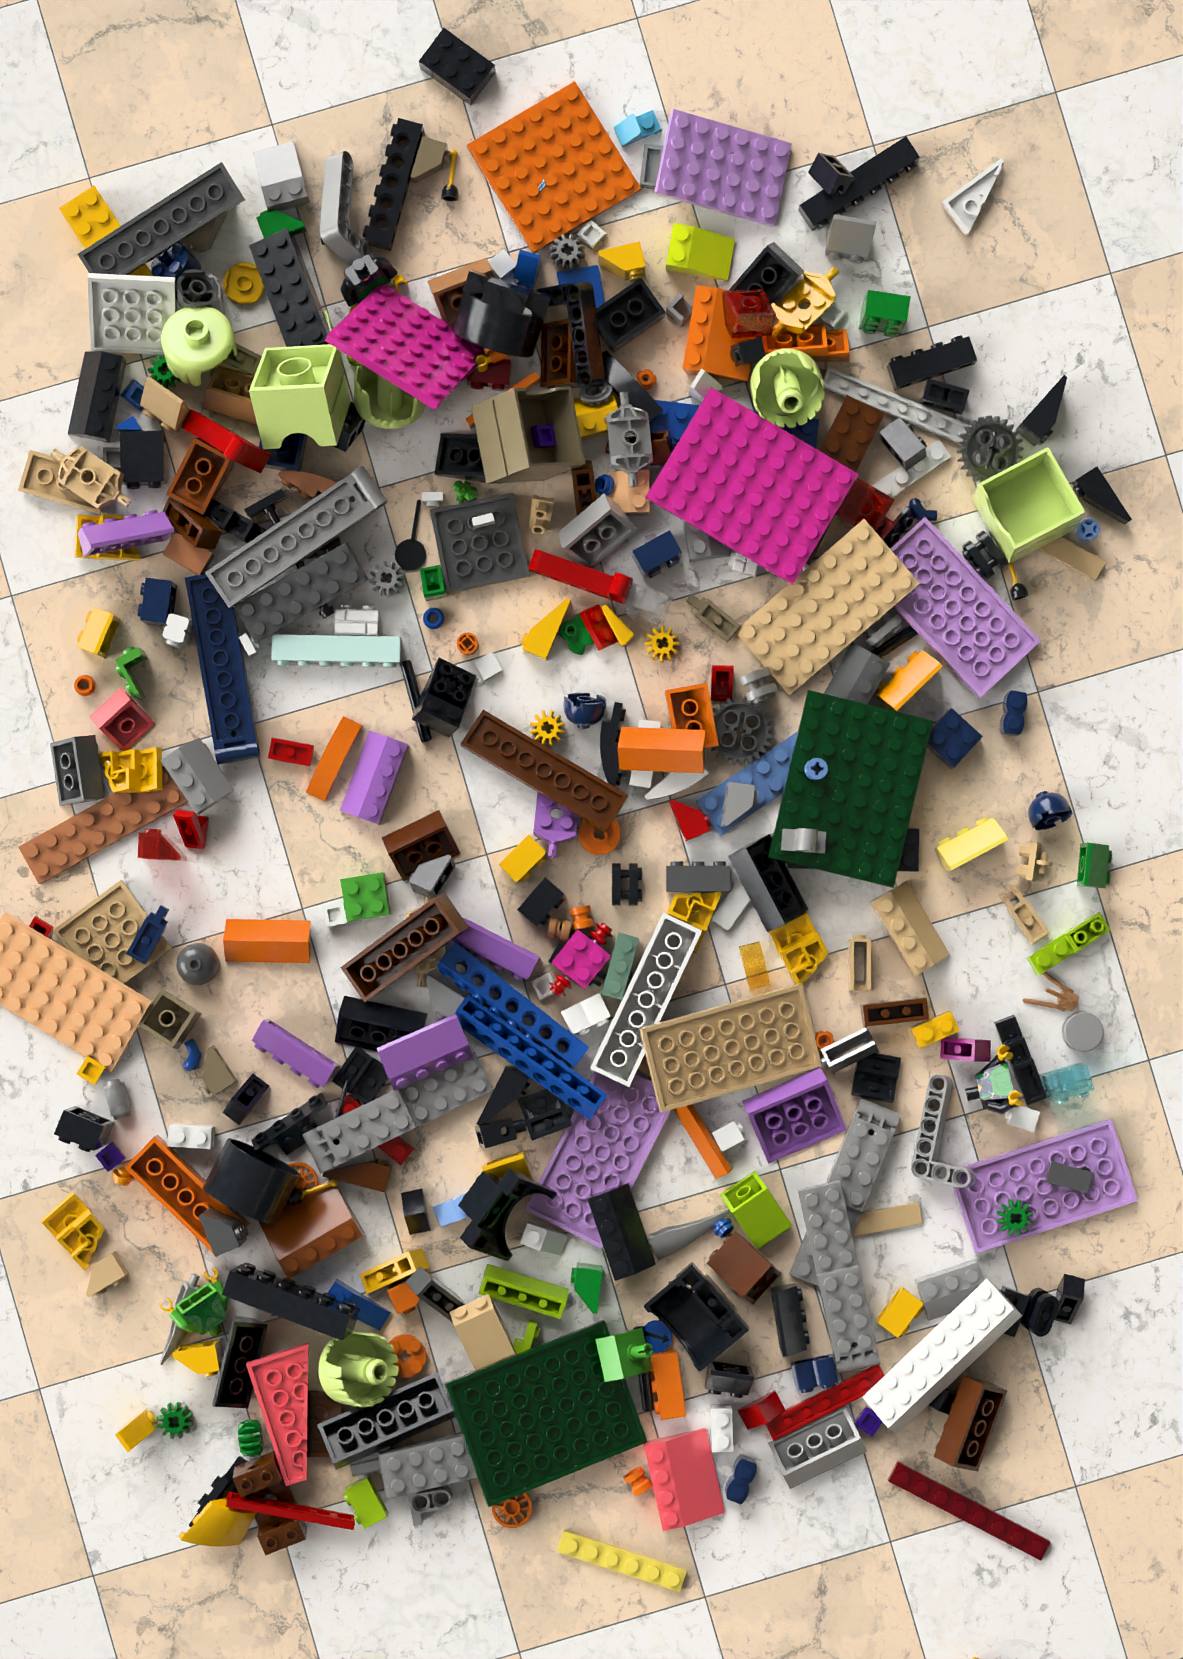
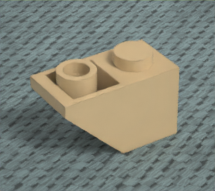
[86,1251,128,1298]

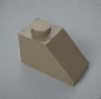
[411,136,450,183]
[202,1045,238,1096]

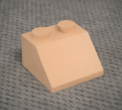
[607,470,650,516]

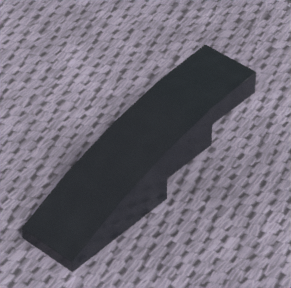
[602,350,663,423]
[192,500,267,543]
[994,1015,1047,1106]

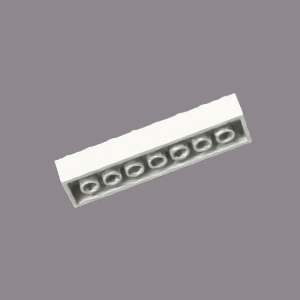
[590,912,702,1087]
[863,1279,1022,1434]

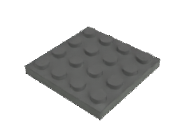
[430,493,530,593]

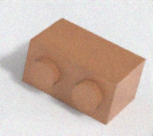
[163,532,215,575]

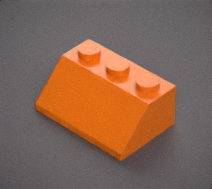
[665,683,719,749]

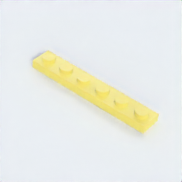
[557,1530,687,1592]

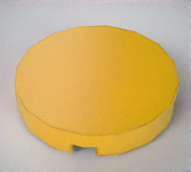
[223,262,265,305]

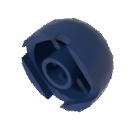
[563,693,606,729]
[1028,791,1073,831]

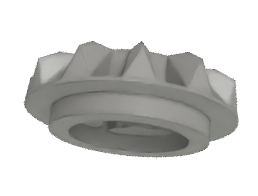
[579,382,613,406]

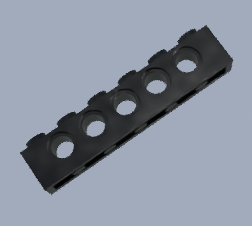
[363,118,424,251]

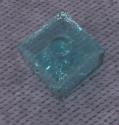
[1039,1063,1095,1104]

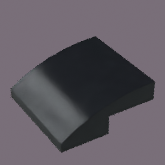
[332,1046,388,1104]
[851,1053,901,1103]
[518,1089,572,1141]

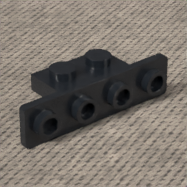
[868,506,915,548]
[251,1093,328,1156]
[189,1456,247,1527]

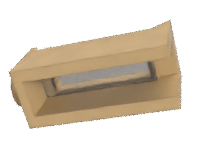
[848,935,871,991]

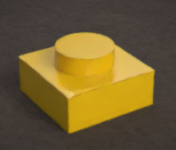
[77,1056,106,1085]

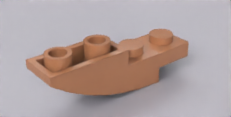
[278,471,351,502]

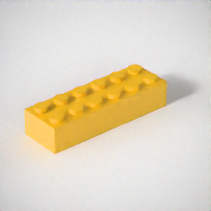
[59,185,153,276]

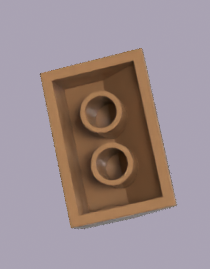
[427,258,495,326]
[203,365,257,425]

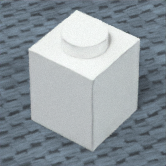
[1005,1106,1040,1132]
[711,1120,745,1152]

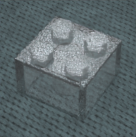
[623,583,673,627]

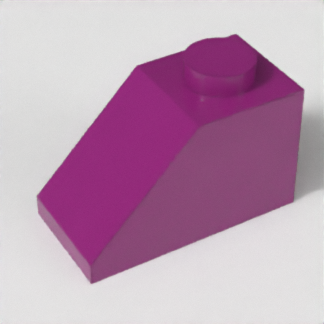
[940,1037,991,1062]

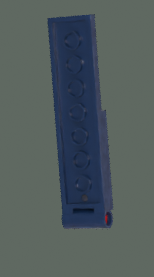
[185,574,260,765]

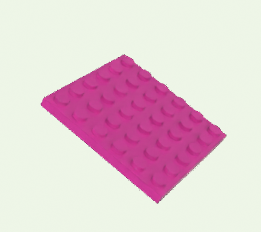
[325,285,487,410]

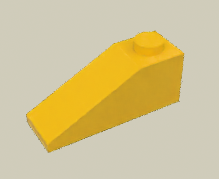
[520,598,571,660]
[359,1248,430,1294]
[115,1409,158,1452]

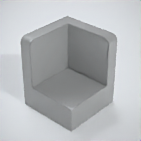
[666,292,693,327]

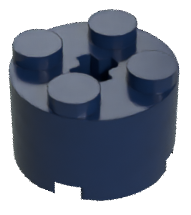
[151,243,201,285]

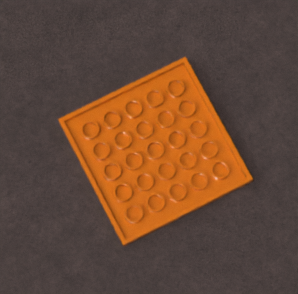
[467,81,641,253]

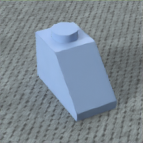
[432,1192,468,1227]

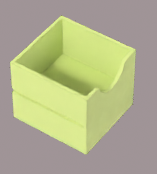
[249,344,351,449]
[972,447,1085,565]

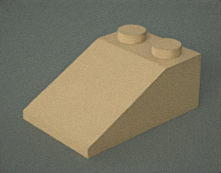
[140,376,190,433]

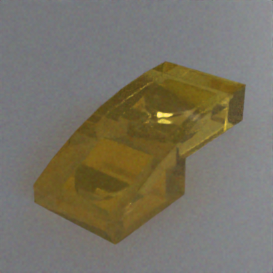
[739,942,770,991]

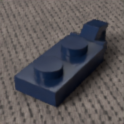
[126,905,170,964]

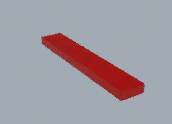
[765,1365,885,1441]
[226,1492,355,1530]

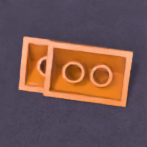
[762,323,850,362]
[618,727,706,773]
[223,919,311,963]

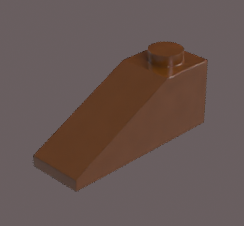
[605,430,674,466]
[571,460,596,516]
[163,497,222,549]
[322,1158,392,1193]

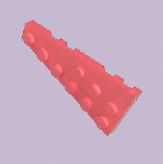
[246,1342,309,1486]

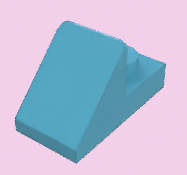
[614,110,661,147]

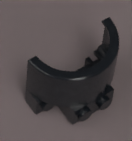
[452,269,552,358]
[458,1169,557,1261]
[644,1262,749,1371]

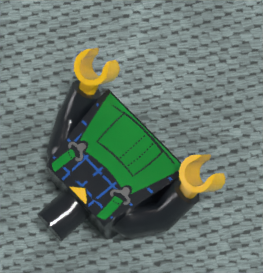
[340,254,408,313]
[965,1045,1023,1114]

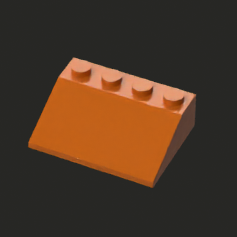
[682,285,763,382]

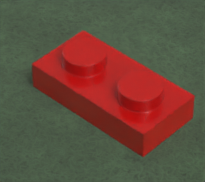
[579,604,618,651]
[268,738,314,767]

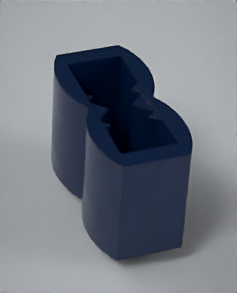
[999,690,1028,736]
[791,1354,838,1393]
[725,1454,757,1504]

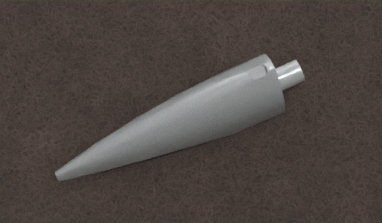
[648,1209,731,1260]
[159,1273,202,1365]

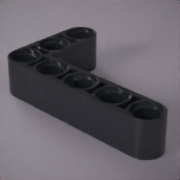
[536,282,605,388]

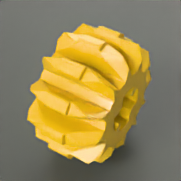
[644,626,680,662]
[530,710,565,746]

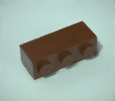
[860,997,929,1027]

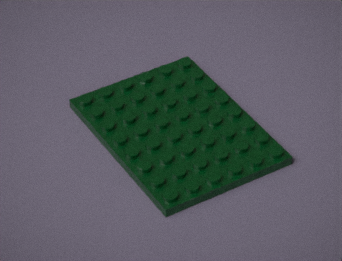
[768,690,933,888]
[444,1320,647,1507]

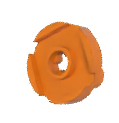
[578,819,621,855]
[388,1334,427,1378]

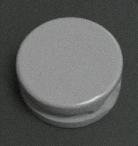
[1062,1012,1104,1052]

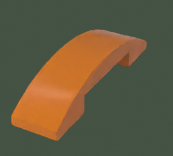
[306,716,363,801]

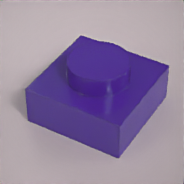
[531,424,556,448]
[95,1142,126,1172]
[854,1406,882,1437]

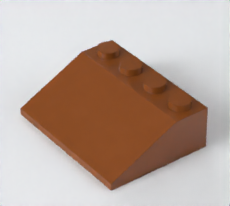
[258,1179,365,1278]

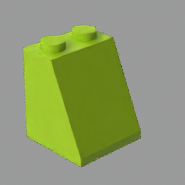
[720,1170,792,1250]

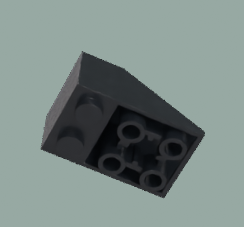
[411,657,476,737]

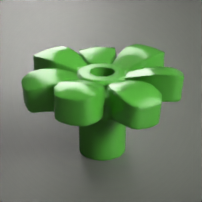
[452,480,478,503]

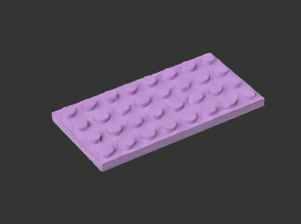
[890,517,1041,698]
[525,1071,671,1248]
[953,1119,1138,1254]

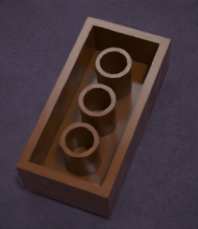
[934,1376,1007,1472]

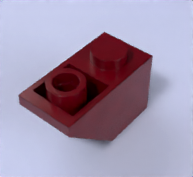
[466,359,512,391]

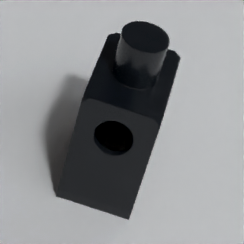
[475,1118,527,1149]

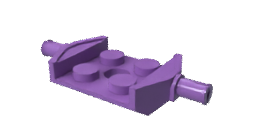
[533,792,578,858]

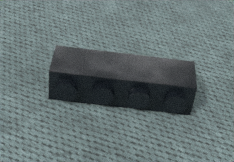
[887,335,977,391]

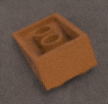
[166,438,235,515]

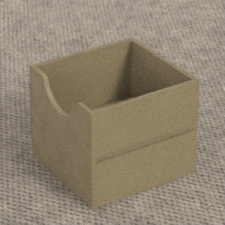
[471,387,586,484]

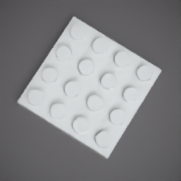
[87,273,176,355]

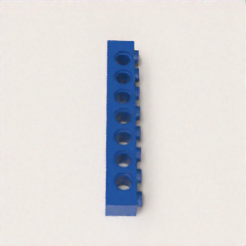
[436,942,589,1069]
[455,995,607,1120]

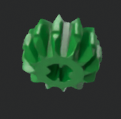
[147,354,181,389]
[996,1199,1033,1236]
[157,1402,194,1439]
[237,1419,264,1457]

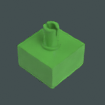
[595,1328,654,1382]

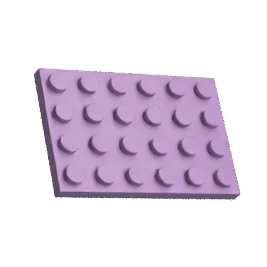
[654,109,792,227]

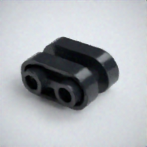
[961,530,1008,580]
[612,863,642,906]
[1020,1288,1059,1337]

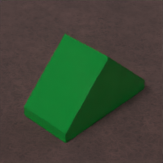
[420,565,447,601]

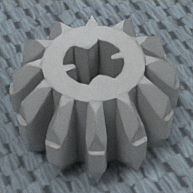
[550,234,585,270]
[369,561,405,597]

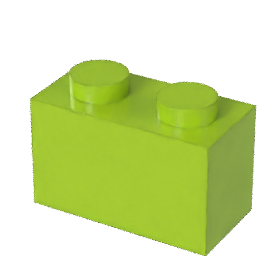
[343,1477,389,1529]

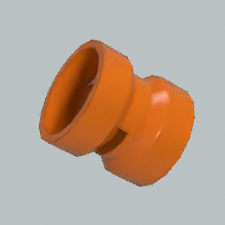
[457,632,479,656]
[570,905,594,930]
[623,1466,653,1496]

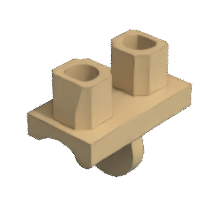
[528,495,554,535]
[1016,842,1053,882]

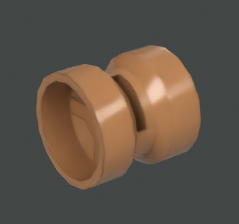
[547,917,572,942]

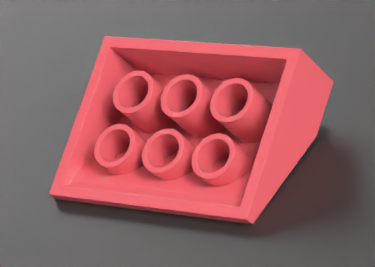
[644,1428,725,1531]

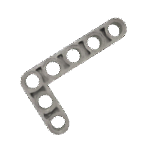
[320,151,373,266]
[911,1074,976,1188]

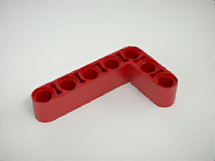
[181,409,271,473]
[528,549,633,604]

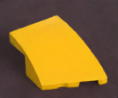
[74,513,141,561]
[98,747,163,793]
[667,892,722,954]
[768,912,829,986]
[40,1191,105,1270]
[178,1498,257,1547]

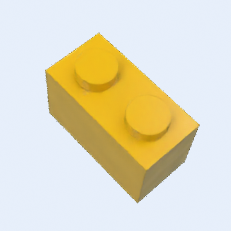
[499,834,547,883]
[909,1011,960,1048]
[875,1286,924,1338]

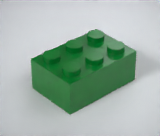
[858,290,911,337]

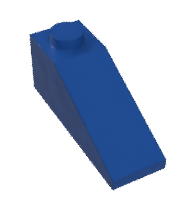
[328,1279,391,1331]

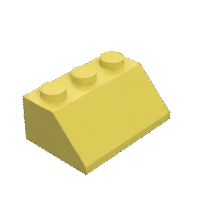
[934,817,1009,871]

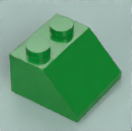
[1077,842,1112,888]
[570,1262,603,1314]

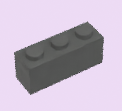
[666,861,731,892]
[406,1266,465,1323]

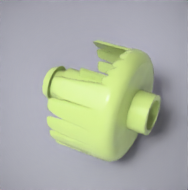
[161,306,238,386]
[750,348,825,428]
[354,364,426,429]
[319,1331,399,1407]

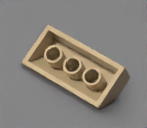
[870,881,949,976]

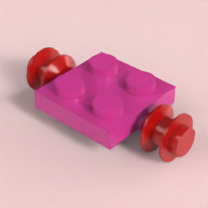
[549,922,613,997]

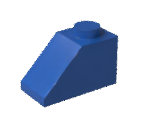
[513,249,541,289]

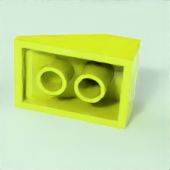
[665,223,735,281]

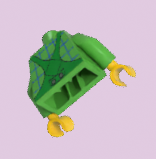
[160,1268,228,1337]

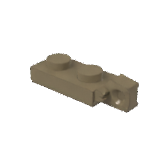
[686,594,741,643]

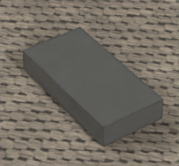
[1045,1161,1093,1193]

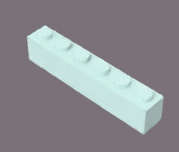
[271,634,401,668]

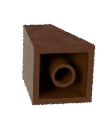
[707,1231,782,1304]

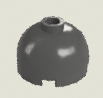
[175,269,219,308]
[176,943,220,985]

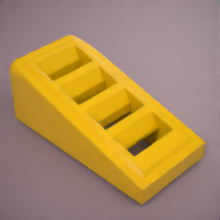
[602,604,634,648]

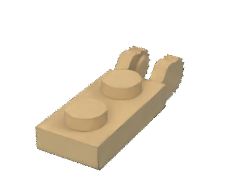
[999,885,1050,945]

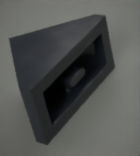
[401,1188,431,1235]

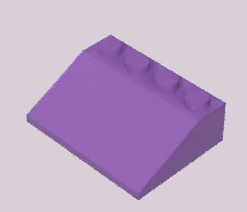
[742,1067,847,1164]

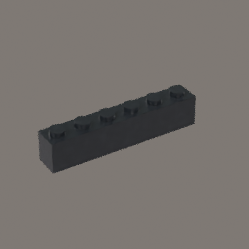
[798,136,920,231]

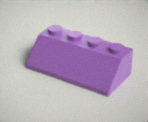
[78,510,174,557]
[340,731,409,825]
[452,918,540,981]
[376,1014,473,1090]
[252,1019,339,1088]

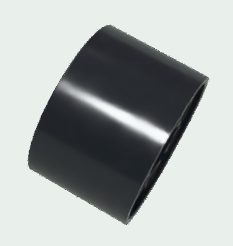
[202,1138,301,1225]

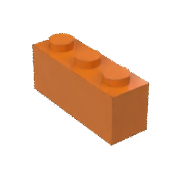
[649,1349,686,1420]

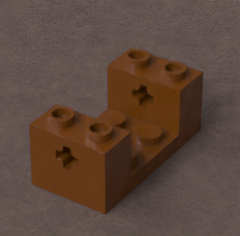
[233,1451,307,1556]

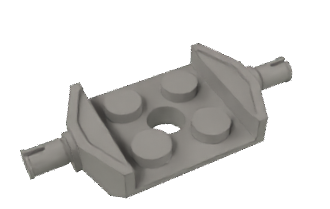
[604,392,653,487]

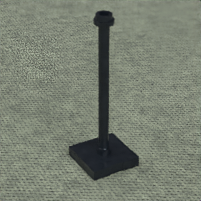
[244,488,334,619]

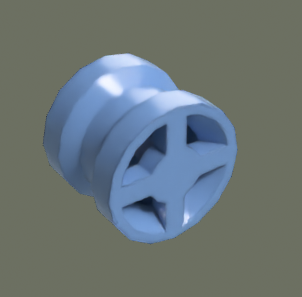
[1076,519,1100,542]
[804,758,828,780]

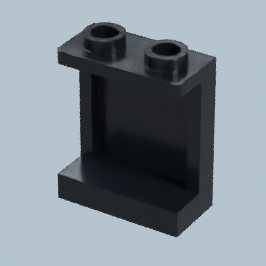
[119,430,167,489]

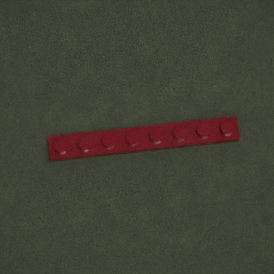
[888,1461,1051,1561]

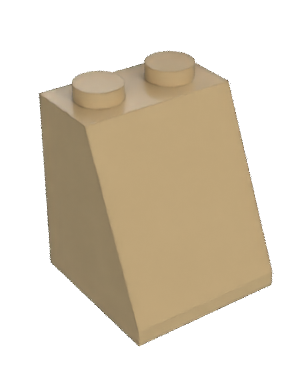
[450,1294,516,1371]

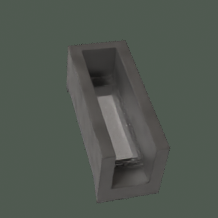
[820,1027,880,1074]

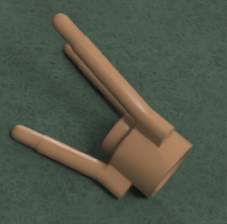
[1022,972,1079,1012]

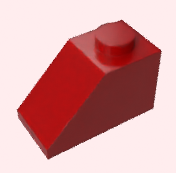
[669,800,712,841]

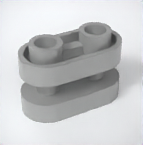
[865,612,903,648]
[738,667,778,704]

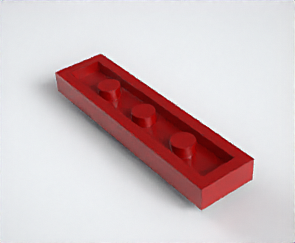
[335,1094,415,1166]

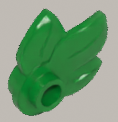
[559,614,594,655]

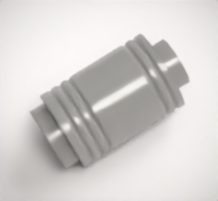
[104,1078,132,1120]

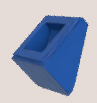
[120,379,144,410]
[115,416,143,432]

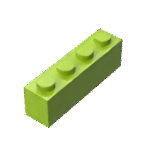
[478,1264,569,1319]

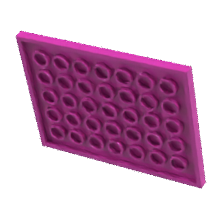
[646,387,858,585]

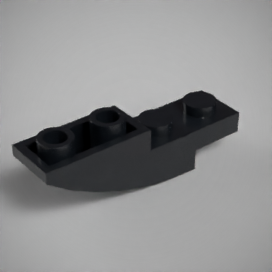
[600,702,626,787]

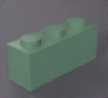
[601,932,639,1000]

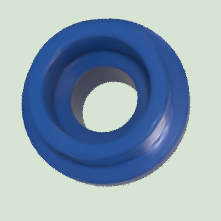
[595,474,614,496]
[423,608,444,629]
[714,1219,734,1238]

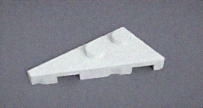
[941,158,1004,236]

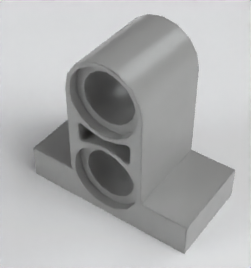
[781,828,826,854]
[408,1486,453,1526]

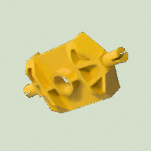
[768,266,840,338]

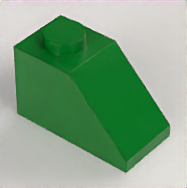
[256,210,307,238]

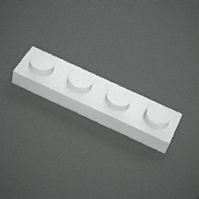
[869,440,951,506]

